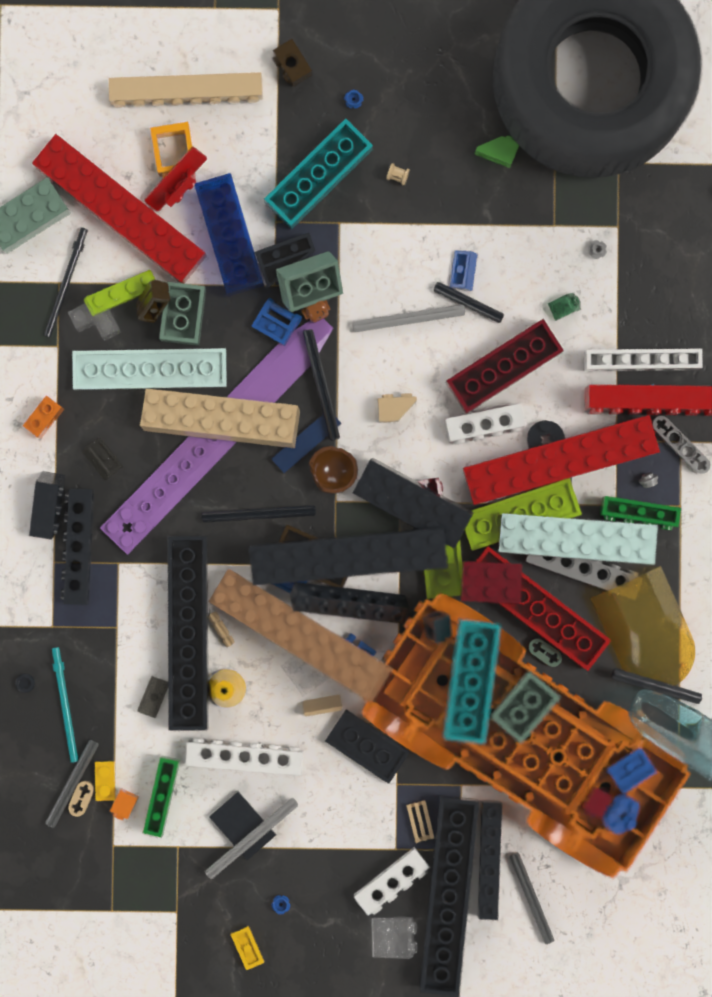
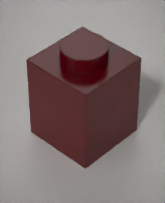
[582,786,613,819]

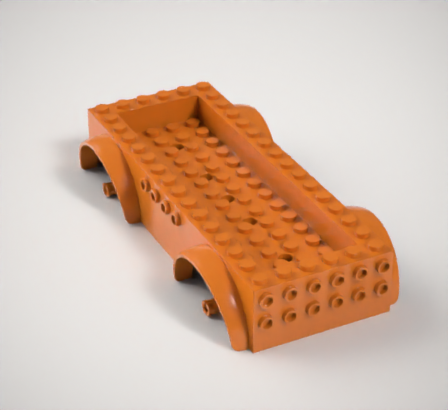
[362,593,691,879]

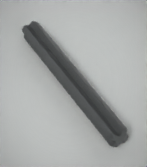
[45,740,99,828]
[510,852,554,944]

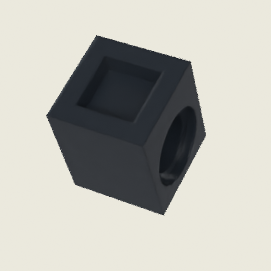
[422,610,453,643]

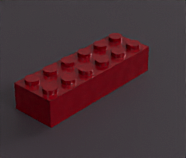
[445,319,564,414]

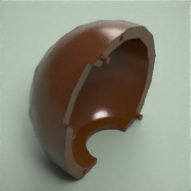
[309,446,358,494]

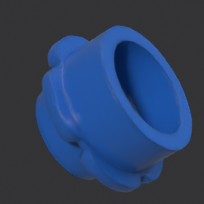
[344,90,363,109]
[271,895,291,914]

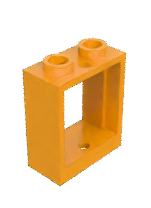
[150,122,193,178]

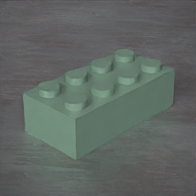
[0,177,71,254]

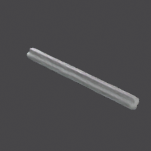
[352,304,465,332]
[205,798,298,879]

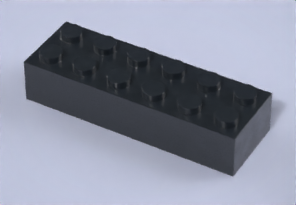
[353,458,474,548]

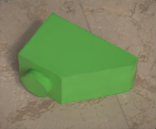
[475,136,519,168]

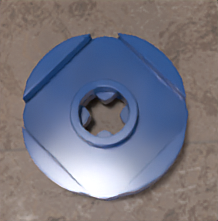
[603,795,639,834]

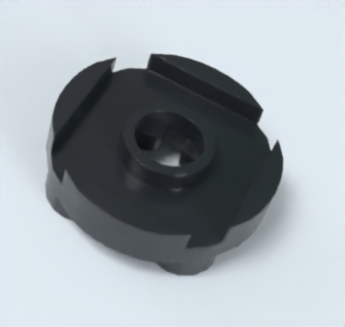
[527,420,565,449]

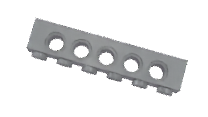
[524,555,642,600]

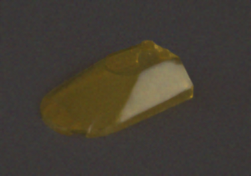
[590,566,695,685]

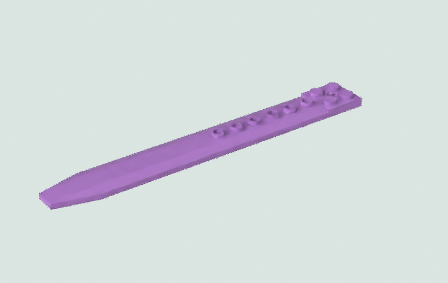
[100,319,333,555]

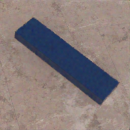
[272,415,342,473]

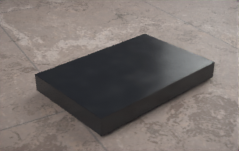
[210,791,277,861]

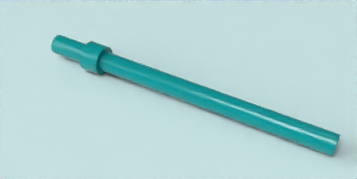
[52,647,78,762]

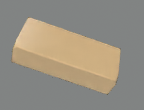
[303,695,342,717]

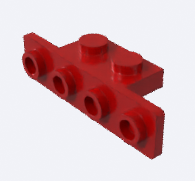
[144,146,207,212]

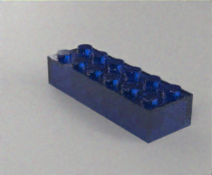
[194,173,264,297]

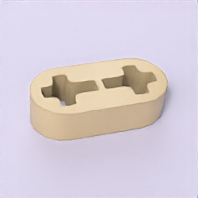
[68,780,94,817]

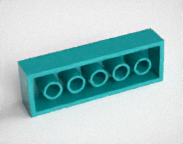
[264,119,373,230]
[443,619,501,744]

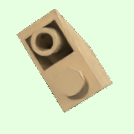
[378,393,417,423]

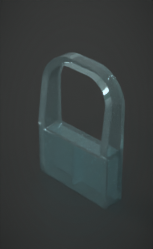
[628,689,712,781]

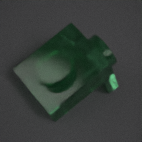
[548,293,581,321]

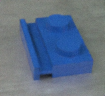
[607,747,657,794]

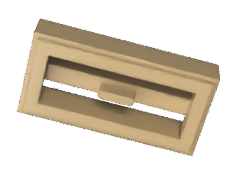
[407,800,434,843]

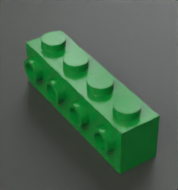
[599,496,681,531]

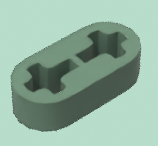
[528,638,562,667]

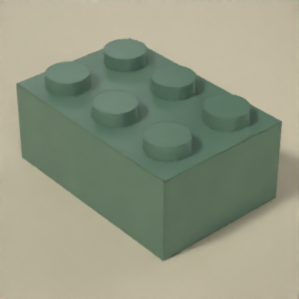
[276,251,344,312]
[159,282,206,346]
[490,670,560,743]

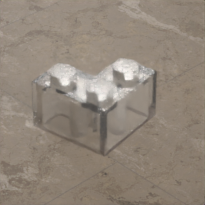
[68,304,121,341]

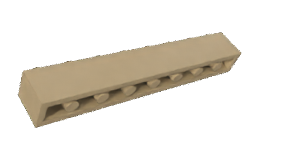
[109,72,263,108]

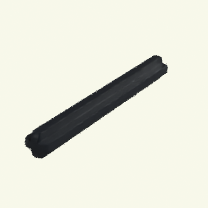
[611,668,702,704]

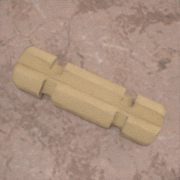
[208,611,235,647]

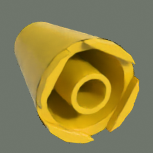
[208,669,246,708]

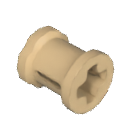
[387,163,410,185]

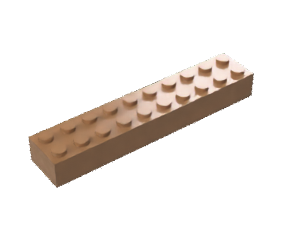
[208,569,393,702]

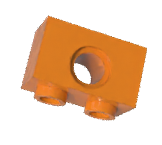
[23,395,64,439]

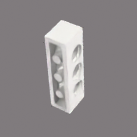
[445,403,526,445]
[354,847,429,915]

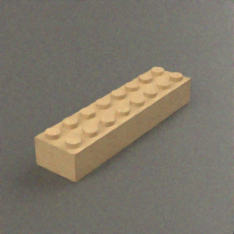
[140,389,300,448]

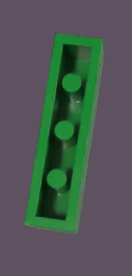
[142,755,181,838]

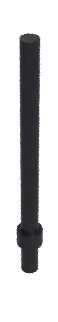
[44,227,88,338]

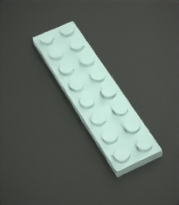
[73,348,227,390]
[499,513,658,565]

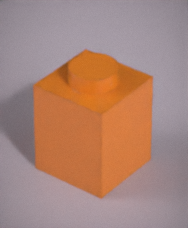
[110,788,139,820]

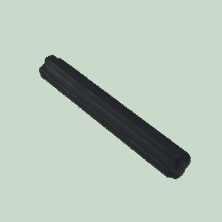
[434,282,504,323]

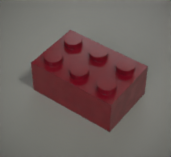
[460,562,522,603]

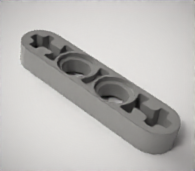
[652,416,711,474]

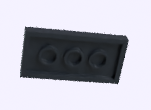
[325,709,410,784]

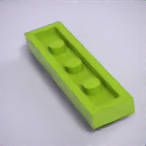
[84,270,156,317]

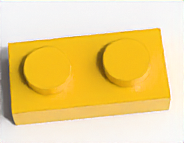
[95,761,116,801]
[231,926,264,970]

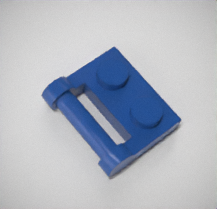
[252,298,302,346]

